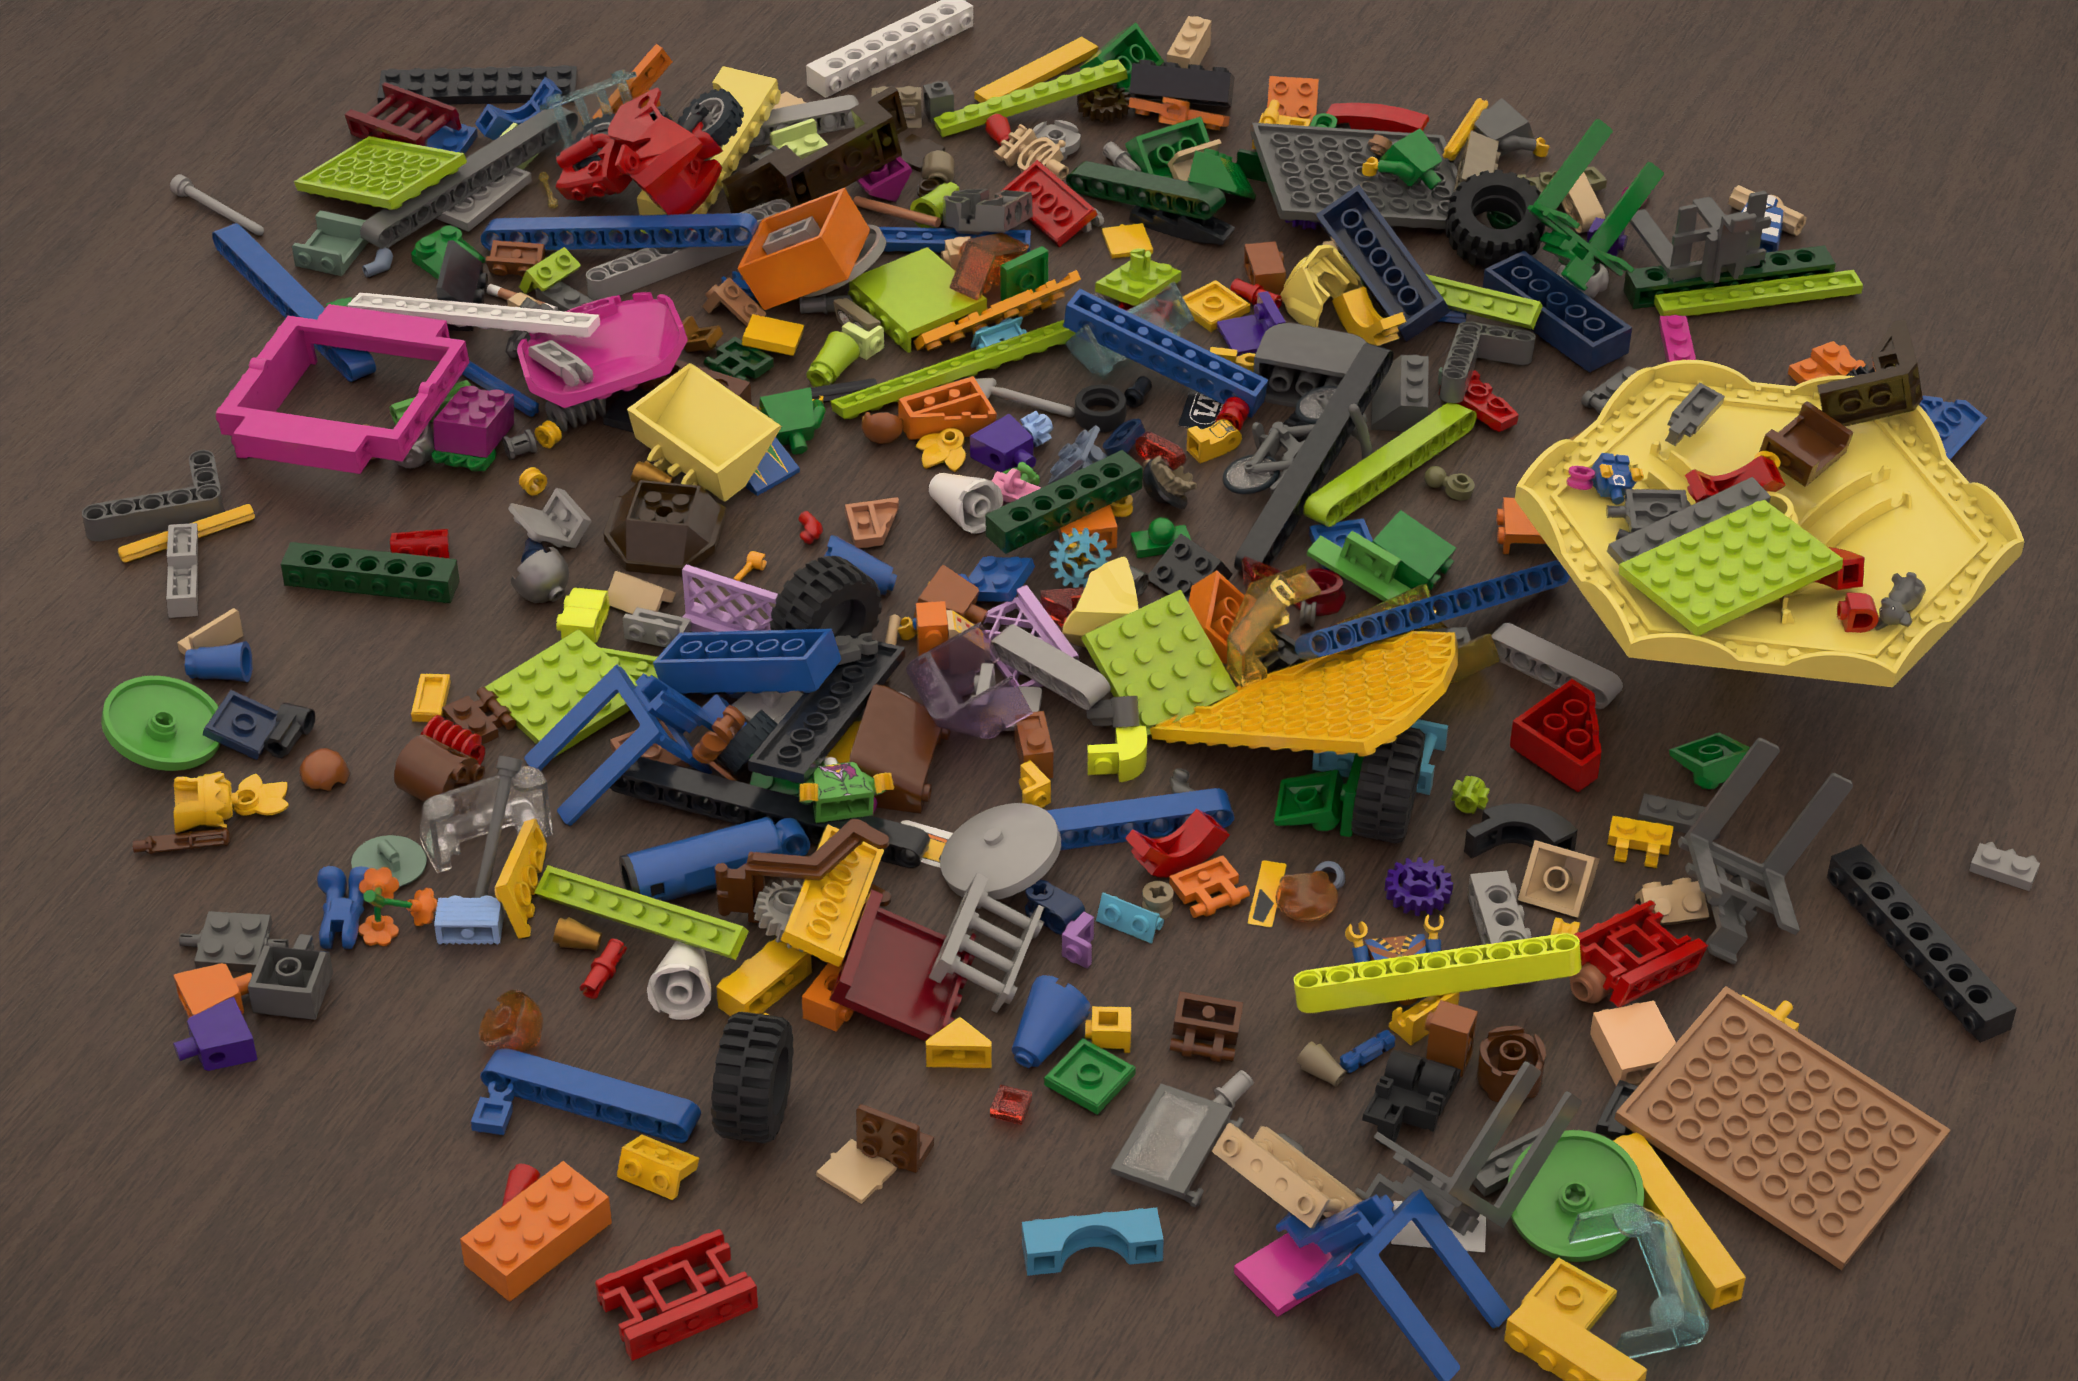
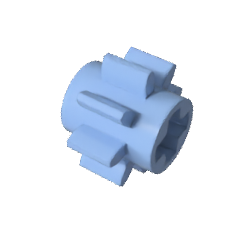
[1020,411,1053,447]

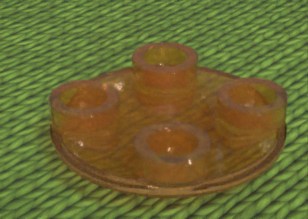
[1275,871,1338,922]

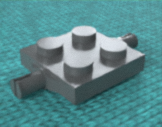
[1606,489,1691,533]
[179,911,289,972]

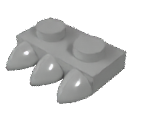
[1969,842,2040,891]

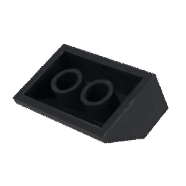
[436,240,488,331]

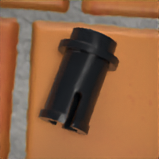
[1124,376,1152,408]

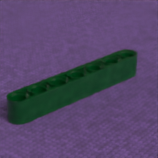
[1066,161,1226,220]

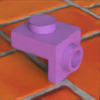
[1062,912,1094,968]

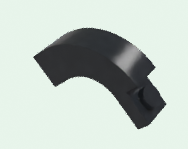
[1464,803,1578,859]

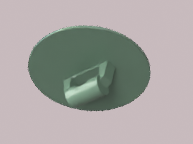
[351,835,427,887]

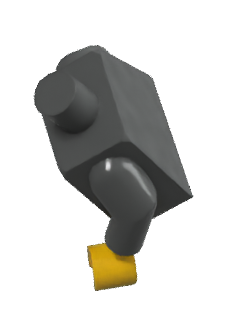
[1474,98,1549,157]

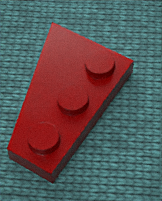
[1439,370,1519,432]

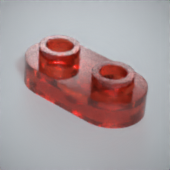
[1135,432,1186,470]

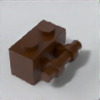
[1169,991,1244,1063]

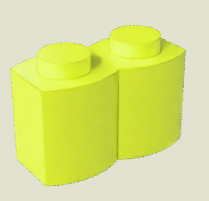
[556,588,610,643]

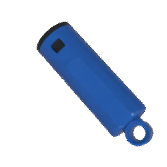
[619,817,810,902]

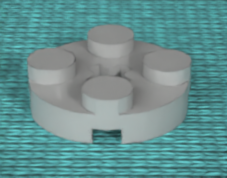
[1032,120,1081,160]

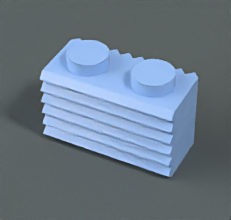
[434,895,504,945]

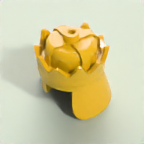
[173,771,239,834]

